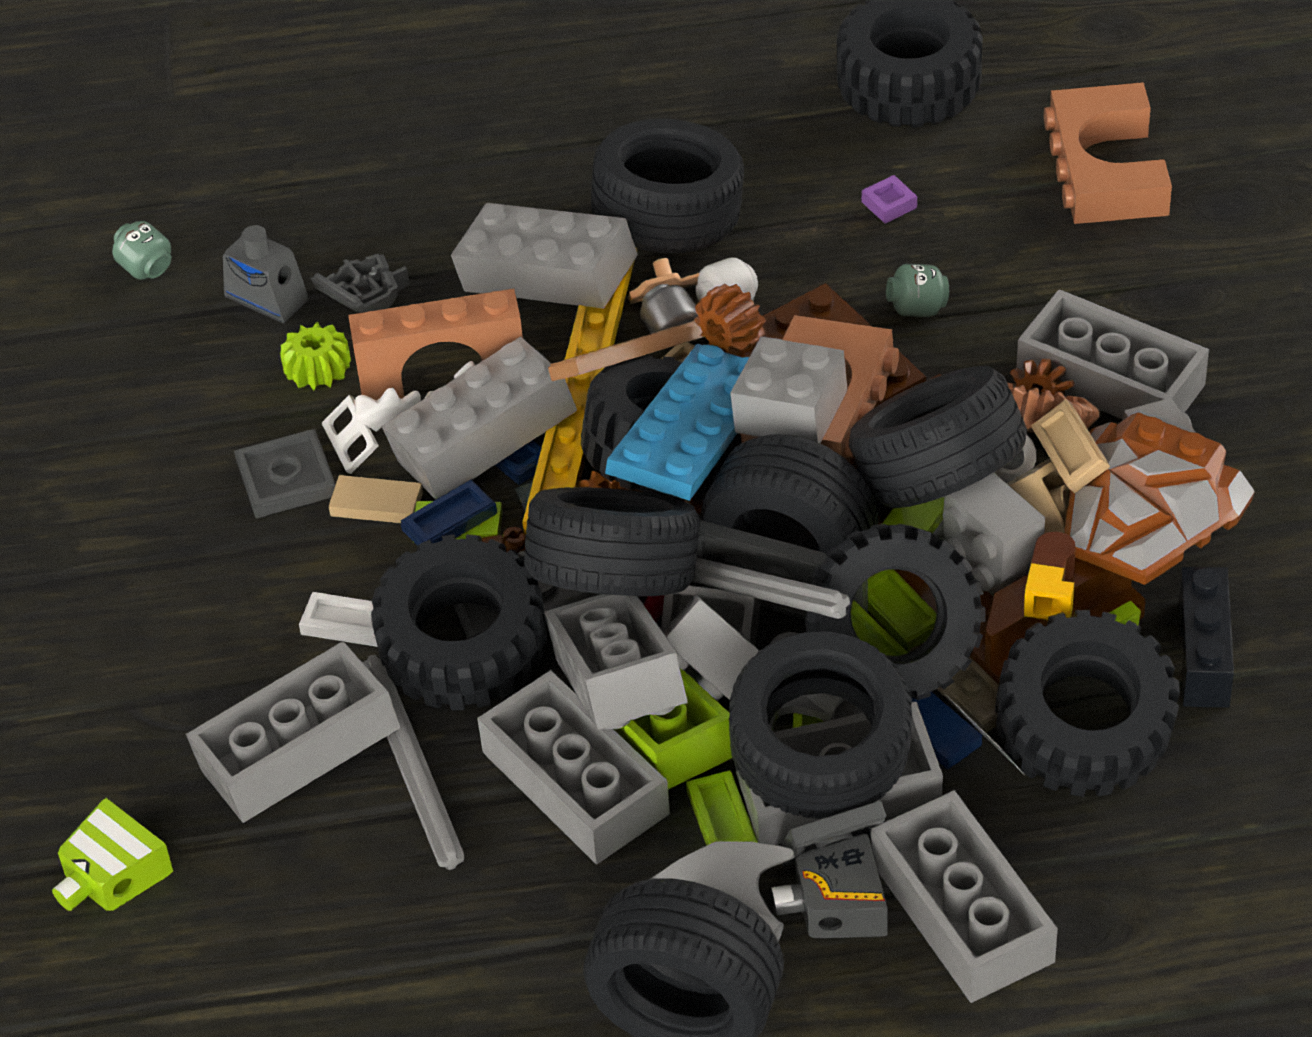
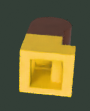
[1024,532,1076,620]

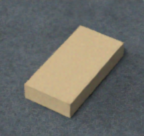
[1031,399,1110,493]
[329,475,423,523]

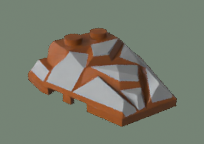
[1063,412,1255,585]

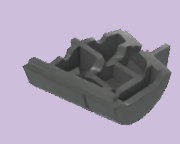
[311,254,410,313]

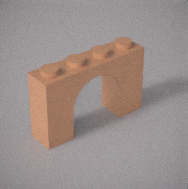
[1044,83,1172,224]
[348,288,523,400]
[741,315,899,462]

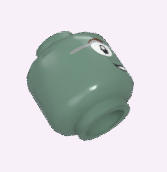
[112,221,172,280]
[886,263,949,318]

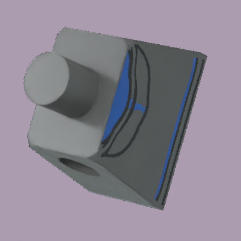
[223,225,309,324]

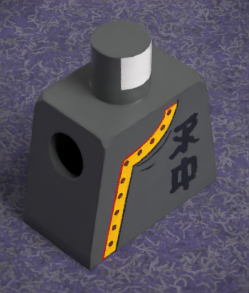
[771,834,887,938]

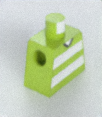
[52,798,173,911]

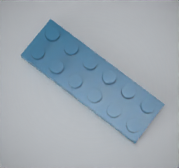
[605,344,749,501]

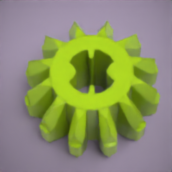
[280,322,351,391]

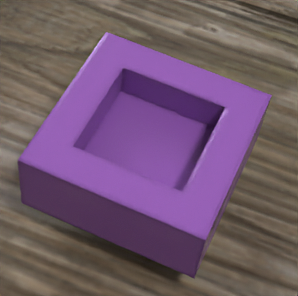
[862,175,917,224]

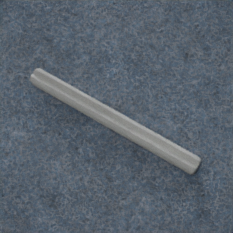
[692,557,850,619]
[362,655,465,870]

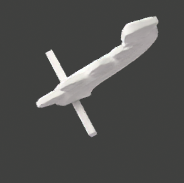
[322,361,475,474]

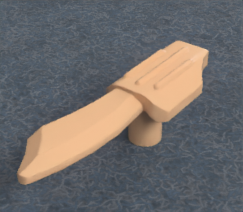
[628,258,699,304]

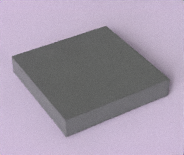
[234,429,336,519]
[781,800,886,868]

